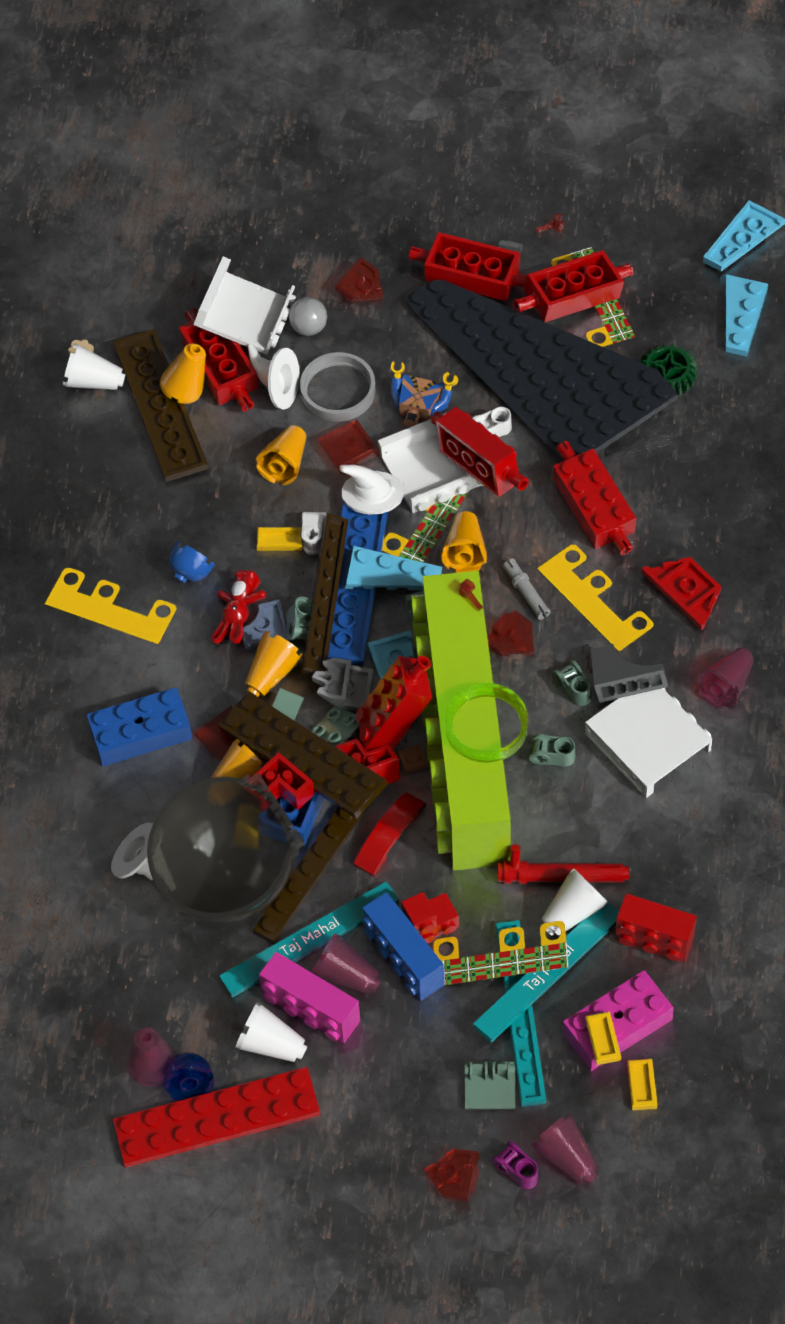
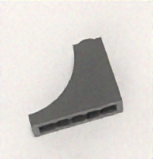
[591,644,668,703]

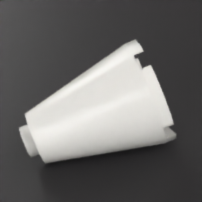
[63,344,126,390]
[541,869,608,936]
[235,1003,308,1062]

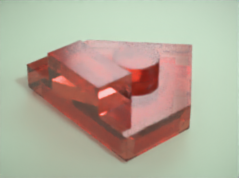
[335,257,383,302]
[487,610,534,656]
[424,1149,479,1202]

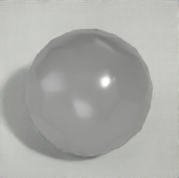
[288,297,328,336]

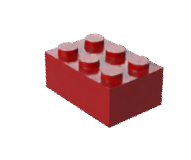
[615,893,697,962]

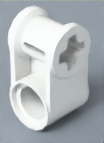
[472,407,512,437]
[301,512,326,555]

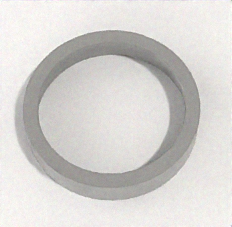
[300,352,376,422]

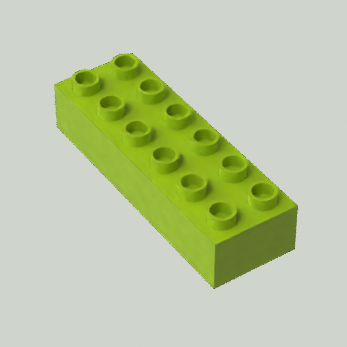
[411,571,511,871]

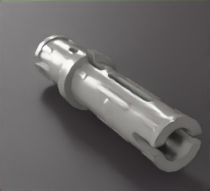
[502,558,551,620]

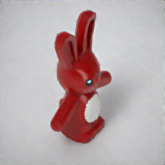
[211,570,266,644]

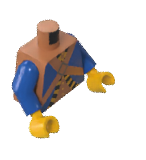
[391,361,458,427]

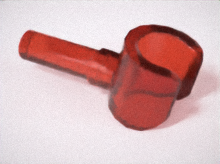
[535,214,566,233]
[459,579,483,611]

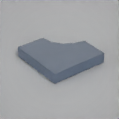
[242,599,291,651]

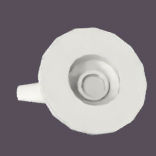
[248,344,300,410]
[340,465,404,515]
[111,822,174,895]

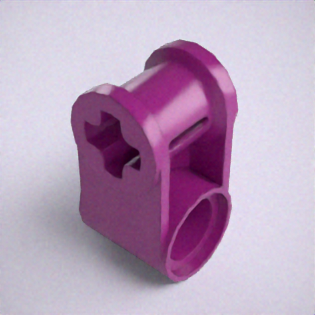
[491,1141,539,1189]

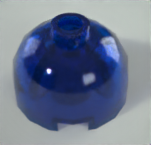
[163,1052,214,1101]

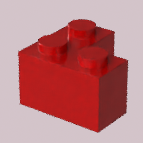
[336,738,400,784]
[245,752,315,811]
[401,892,459,944]

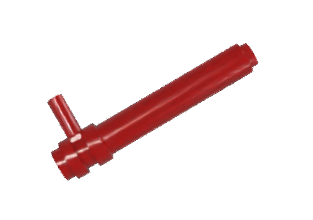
[498,844,629,884]

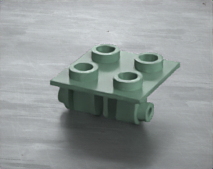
[311,706,360,747]
[465,1061,515,1109]

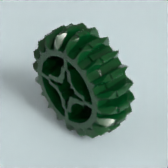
[640,343,697,397]

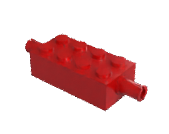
[409,232,527,301]
[513,250,633,322]
[179,308,259,412]
[430,407,529,497]
[552,441,637,555]
[356,656,432,751]

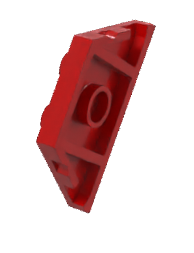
[642,557,721,630]

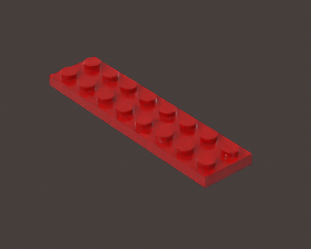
[113,1067,321,1168]

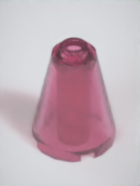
[696,648,754,709]
[311,933,382,994]
[127,1028,177,1086]
[531,1113,599,1185]

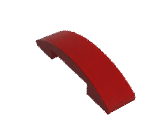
[353,792,426,877]

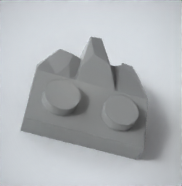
[312,658,373,712]

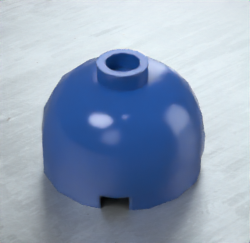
[168,541,215,583]

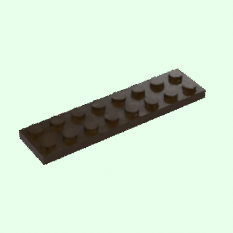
[113,329,208,482]
[218,692,388,819]

